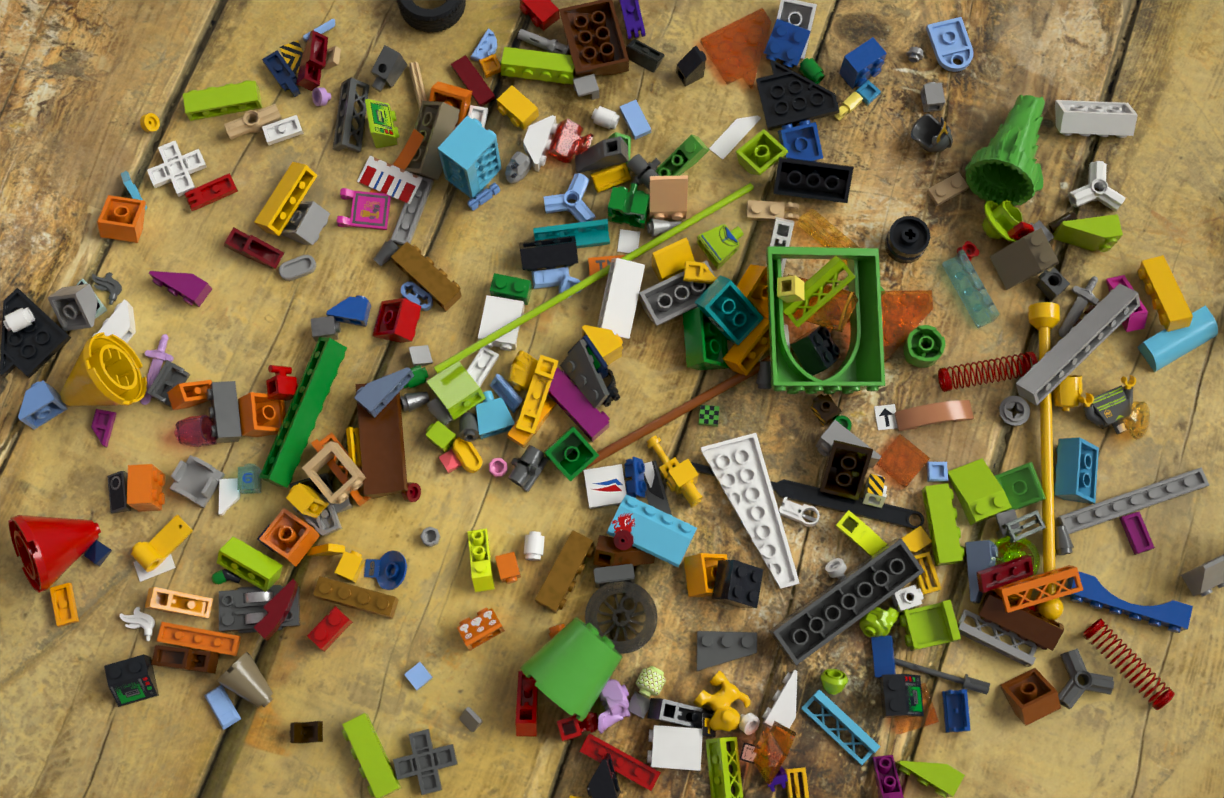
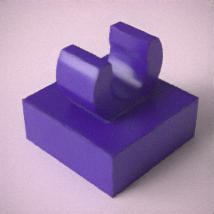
[762,764,788,792]

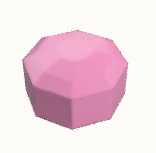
[489,458,508,478]

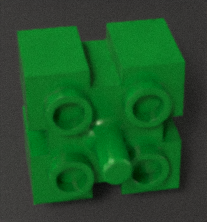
[608,183,650,229]

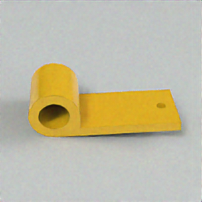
[131,514,193,572]

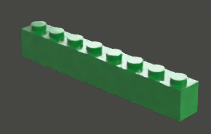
[259,337,347,488]

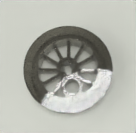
[585,581,658,654]

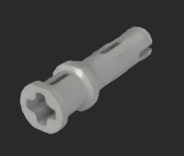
[518,29,570,55]

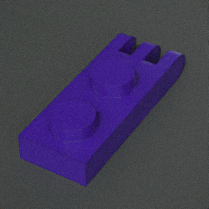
[619,0,646,39]

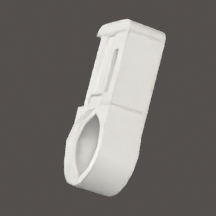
[779,497,820,527]

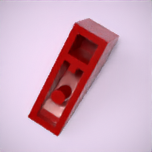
[515,671,538,737]

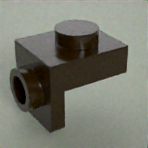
[290,721,323,744]

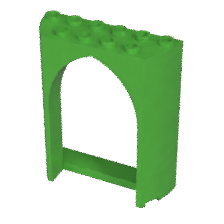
[766,246,885,394]

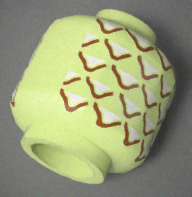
[636,666,666,698]

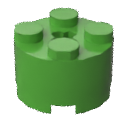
[903,325,946,368]

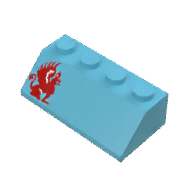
[607,494,697,567]

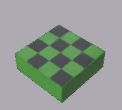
[699,405,719,427]

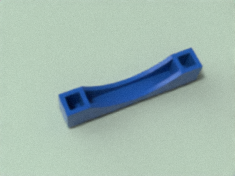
[1066,571,1193,633]

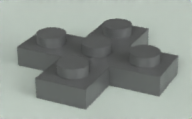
[393,729,458,795]

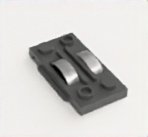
[219,585,300,633]

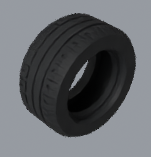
[397,0,466,33]

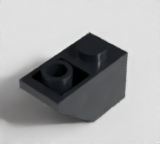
[676,46,707,87]

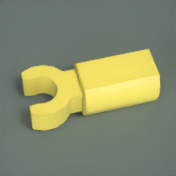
[834,91,863,121]

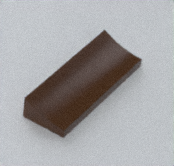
[355,383,408,499]

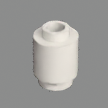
[591,106,620,130]
[3,307,35,333]
[524,531,545,561]

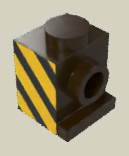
[810,394,842,426]

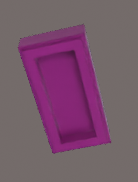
[1119,511,1155,555]

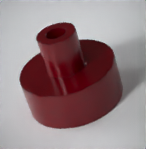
[401,482,421,502]
[614,530,634,550]

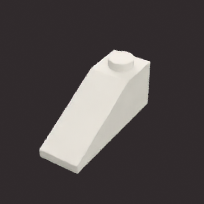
[766,217,794,277]

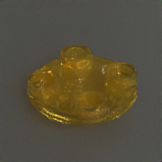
[1125,401,1150,440]

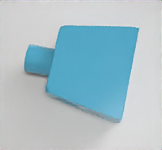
[476,391,515,439]

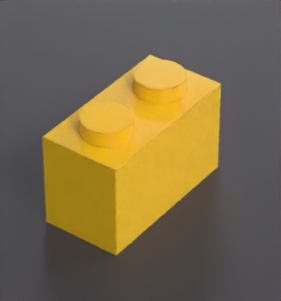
[497,85,539,130]
[286,483,329,518]

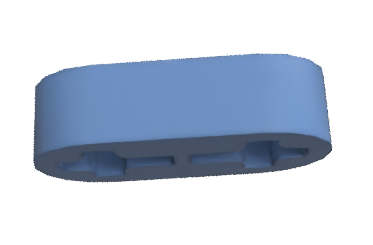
[401,282,433,311]

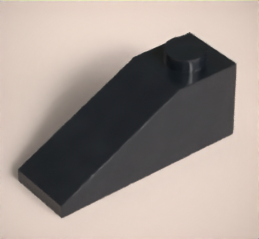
[647,698,714,729]

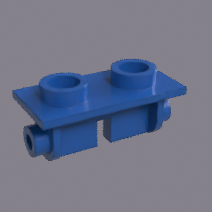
[624,457,647,498]

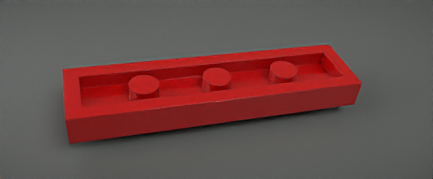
[579,733,661,791]

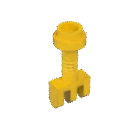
[646,435,679,479]

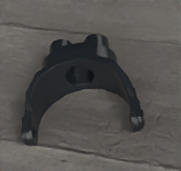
[602,369,620,407]

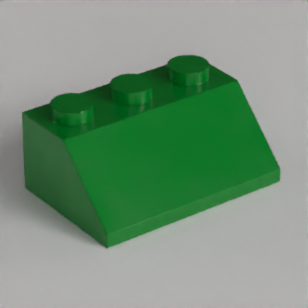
[683,307,729,370]

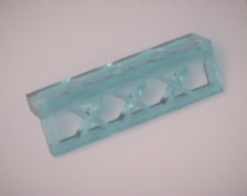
[942,250,999,328]

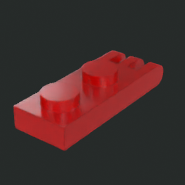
[184,173,238,211]

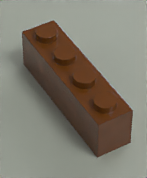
[978,590,1064,651]

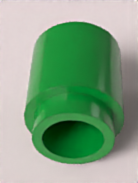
[799,58,825,84]
[404,365,429,389]

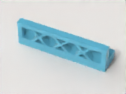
[801,690,880,766]

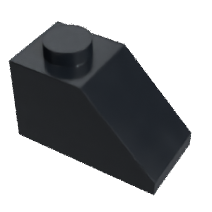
[587,753,621,798]

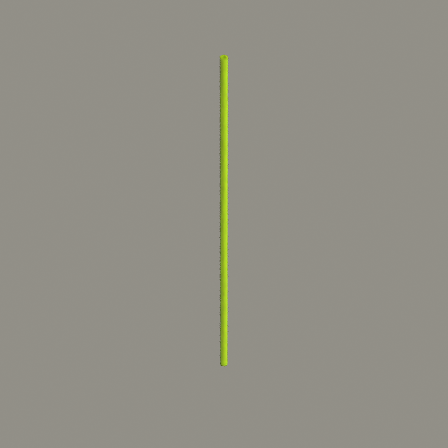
[433,183,754,374]

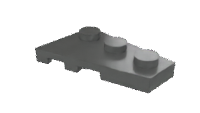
[696,631,757,672]

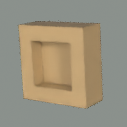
[324,46,341,70]

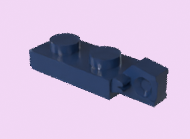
[262,50,301,97]

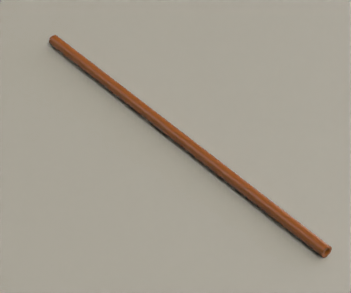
[583,311,850,471]

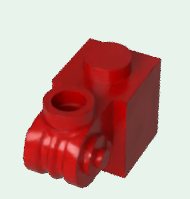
[557,712,598,742]

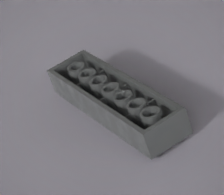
[769,539,925,665]

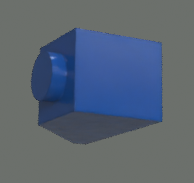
[326,295,371,327]

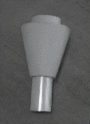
[647,218,681,237]

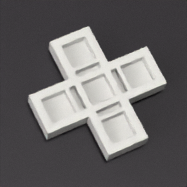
[147,141,207,197]

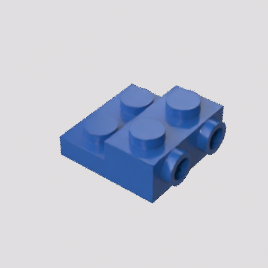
[764,19,811,68]
[778,120,823,161]

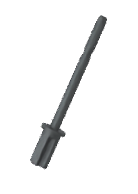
[894,658,990,695]

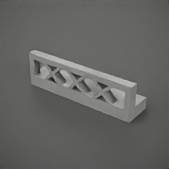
[957,609,1038,667]

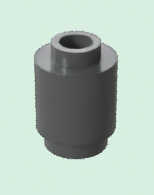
[459,412,479,442]

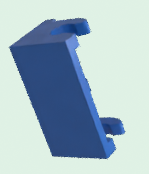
[942,689,971,733]

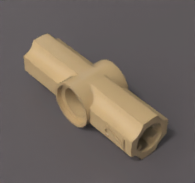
[224,104,282,140]

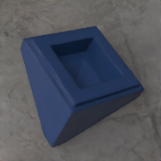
[84,540,112,566]

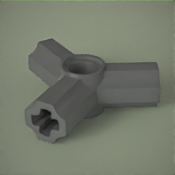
[1058,648,1114,709]

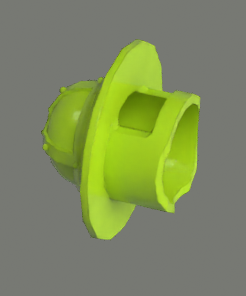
[982,200,1023,243]

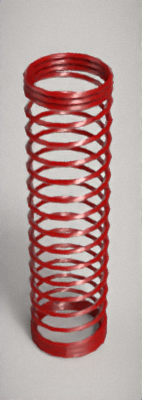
[938,351,1038,392]
[1083,618,1175,710]

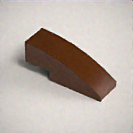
[151,645,219,674]

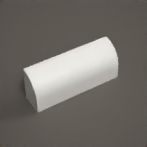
[597,258,645,339]

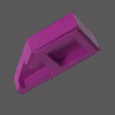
[91,409,116,447]

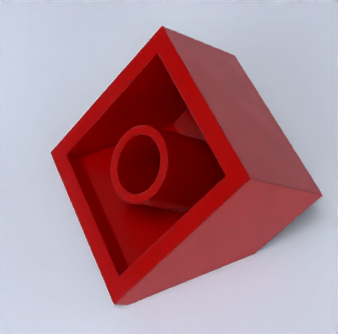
[372,298,422,343]

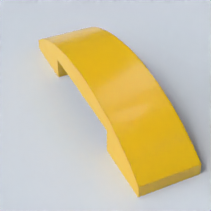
[516,354,559,434]

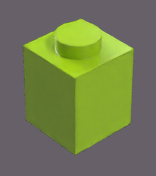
[425,421,457,453]

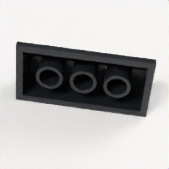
[773,157,854,203]

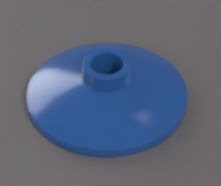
[376,551,407,590]

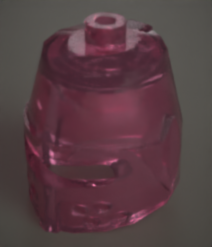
[174,415,217,447]

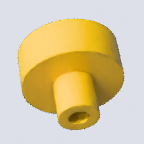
[140,113,160,132]

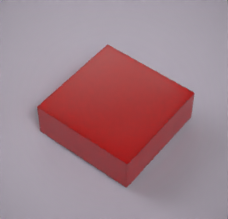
[1007,221,1034,240]

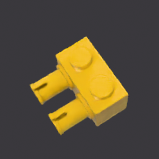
[666,459,703,508]

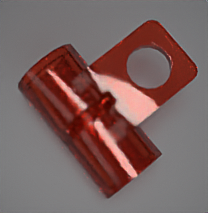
[548,119,593,163]

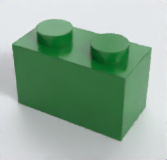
[490,273,532,305]

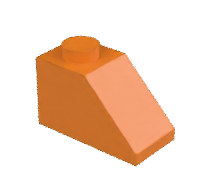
[167,380,212,410]

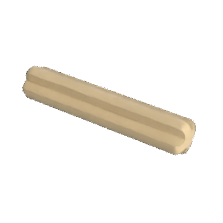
[409,62,427,111]

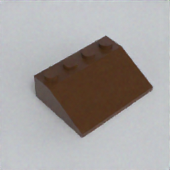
[559,0,629,75]

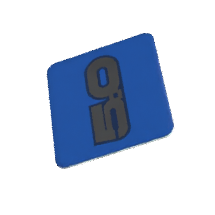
[364,559,380,578]

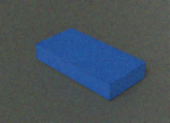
[871,635,896,678]

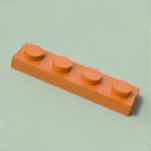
[157,622,241,656]

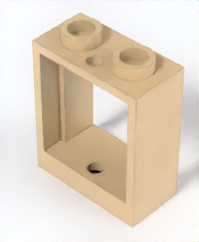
[302,441,366,504]

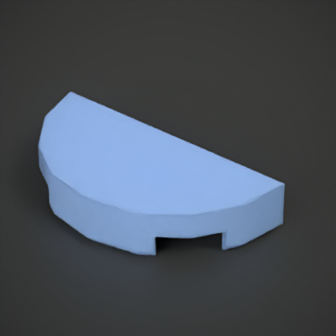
[470,28,497,61]

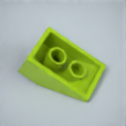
[1052,214,1123,252]
[948,458,1012,526]

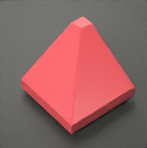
[438,449,462,474]

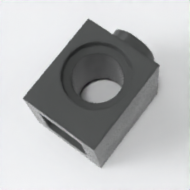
[1036,267,1070,301]

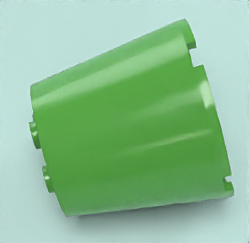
[520,617,623,722]

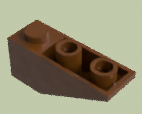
[593,535,655,567]

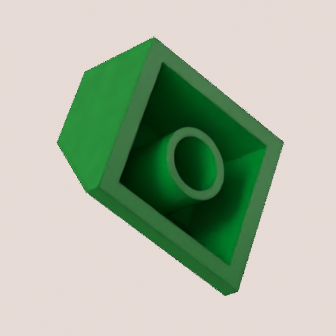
[543,426,599,482]

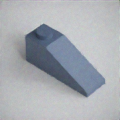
[354,367,414,418]
[966,540,998,604]

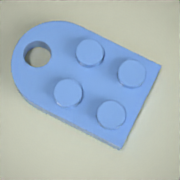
[926,17,973,72]

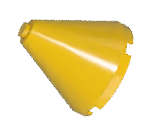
[60,332,147,406]

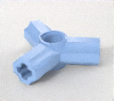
[543,173,596,222]

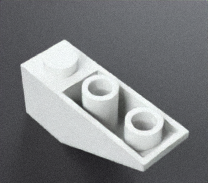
[762,670,797,736]

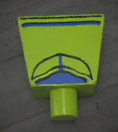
[697,224,744,270]

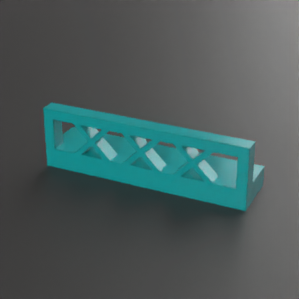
[533,219,610,248]

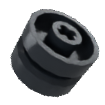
[885,216,931,264]

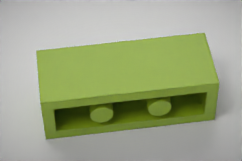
[216,537,283,592]

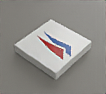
[584,464,627,509]

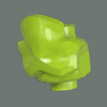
[859,607,900,637]

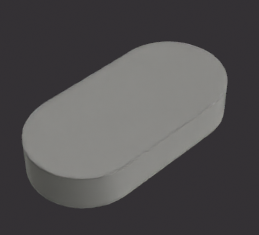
[279,255,316,281]

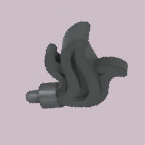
[92,272,122,305]

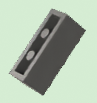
[206,381,242,443]

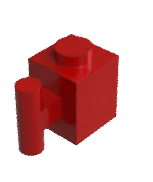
[266,365,298,401]

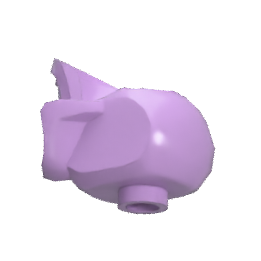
[598,679,630,734]

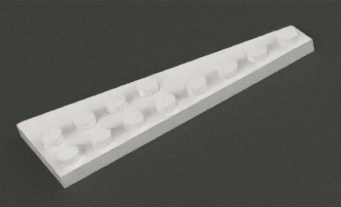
[701,433,800,589]

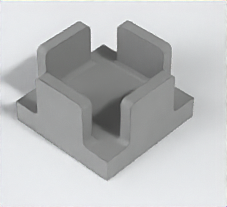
[169,455,225,508]

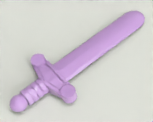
[140,334,174,405]

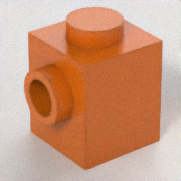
[495,552,521,584]

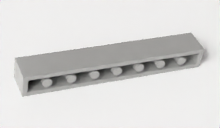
[1016,284,1140,406]

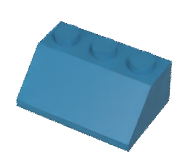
[1054,437,1099,504]

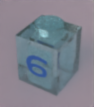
[237,464,262,494]

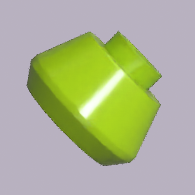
[821,669,848,695]

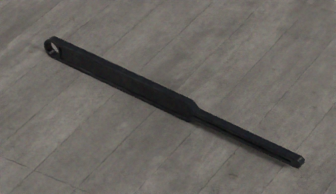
[691,462,924,529]

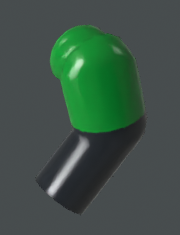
[211,569,241,585]

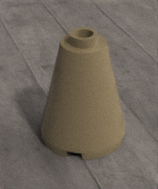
[217,652,273,708]

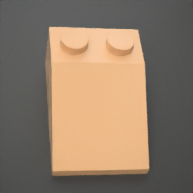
[649,175,688,220]

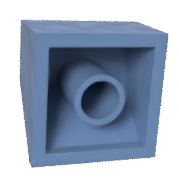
[18,380,68,430]

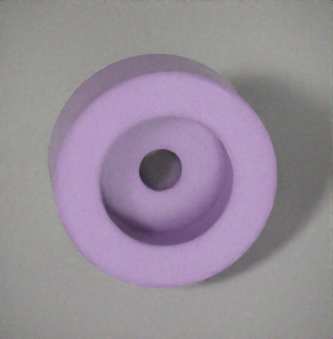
[312,87,331,106]

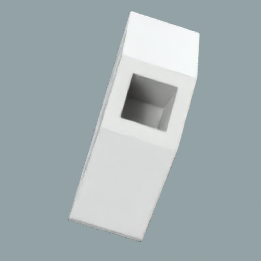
[523,115,558,172]
[92,299,136,343]

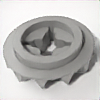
[998,396,1030,426]

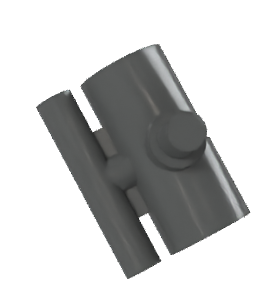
[627,154,661,189]
[508,445,549,492]

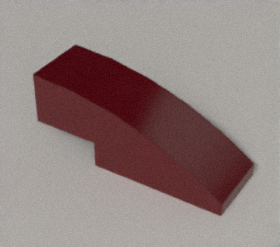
[297,30,328,91]
[224,227,285,269]
[253,579,299,641]

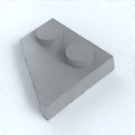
[293,494,342,536]

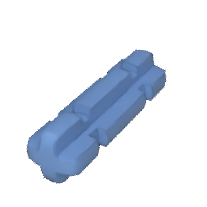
[467,183,500,211]

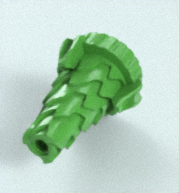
[965,94,1045,206]

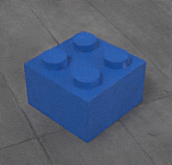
[839,37,887,89]

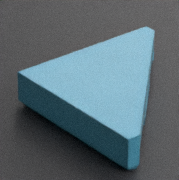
[121,171,147,210]

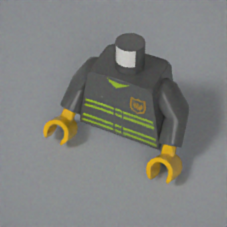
[1078,375,1136,435]

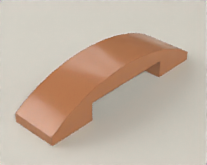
[894,400,974,431]

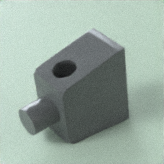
[371,45,407,92]

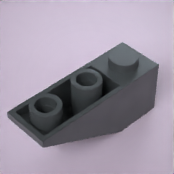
[575,136,629,173]

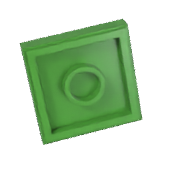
[995,462,1046,511]

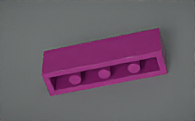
[548,368,610,442]

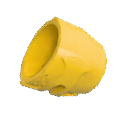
[508,350,538,392]
[1052,375,1083,411]

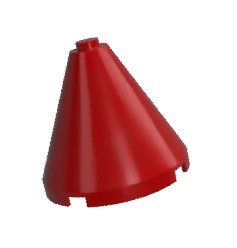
[8,515,101,593]

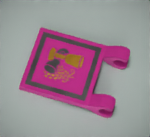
[337,188,391,230]

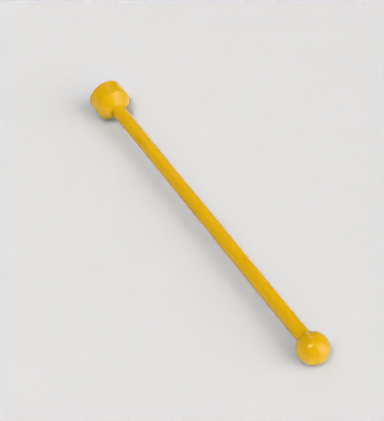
[1028,302,1064,620]

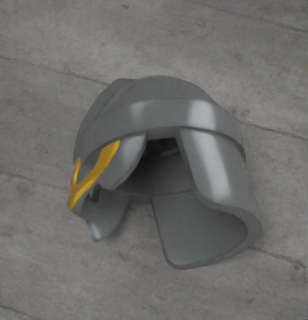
[911,114,953,152]

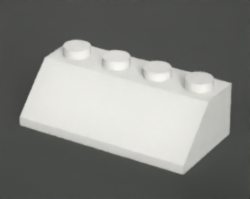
[1055,100,1138,138]

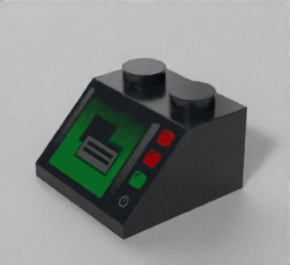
[104,654,159,707]
[879,674,924,718]

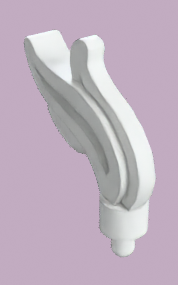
[120,607,155,641]

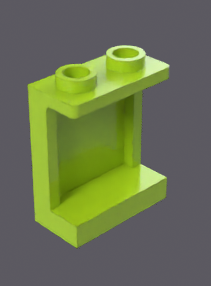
[426,362,486,420]
[899,600,961,651]

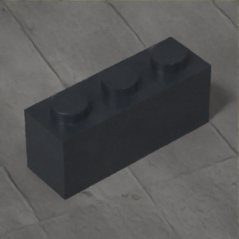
[519,236,578,271]

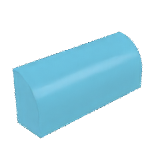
[1137,305,1218,372]

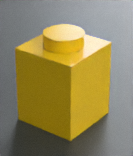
[334,550,365,583]

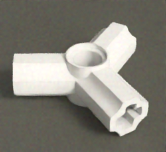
[1068,161,1125,212]

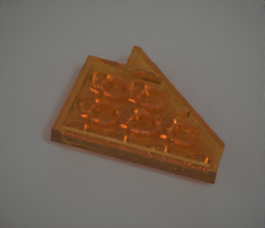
[700,8,771,89]
[881,290,933,363]

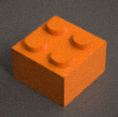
[127,464,166,512]

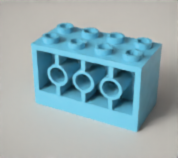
[438,116,502,199]

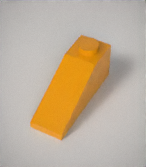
[145,587,213,618]

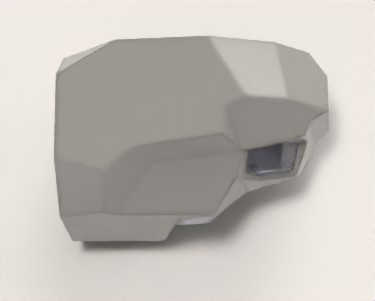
[505,151,533,184]

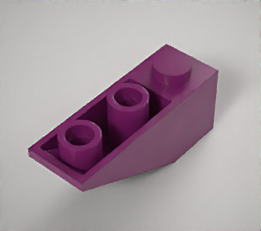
[149,271,212,307]
[872,755,904,798]

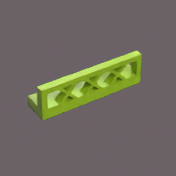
[783,256,856,327]
[706,737,743,798]

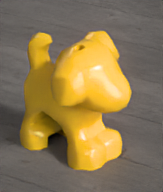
[693,670,751,731]

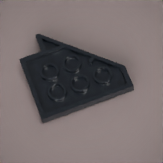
[756,60,839,131]
[0,288,71,378]

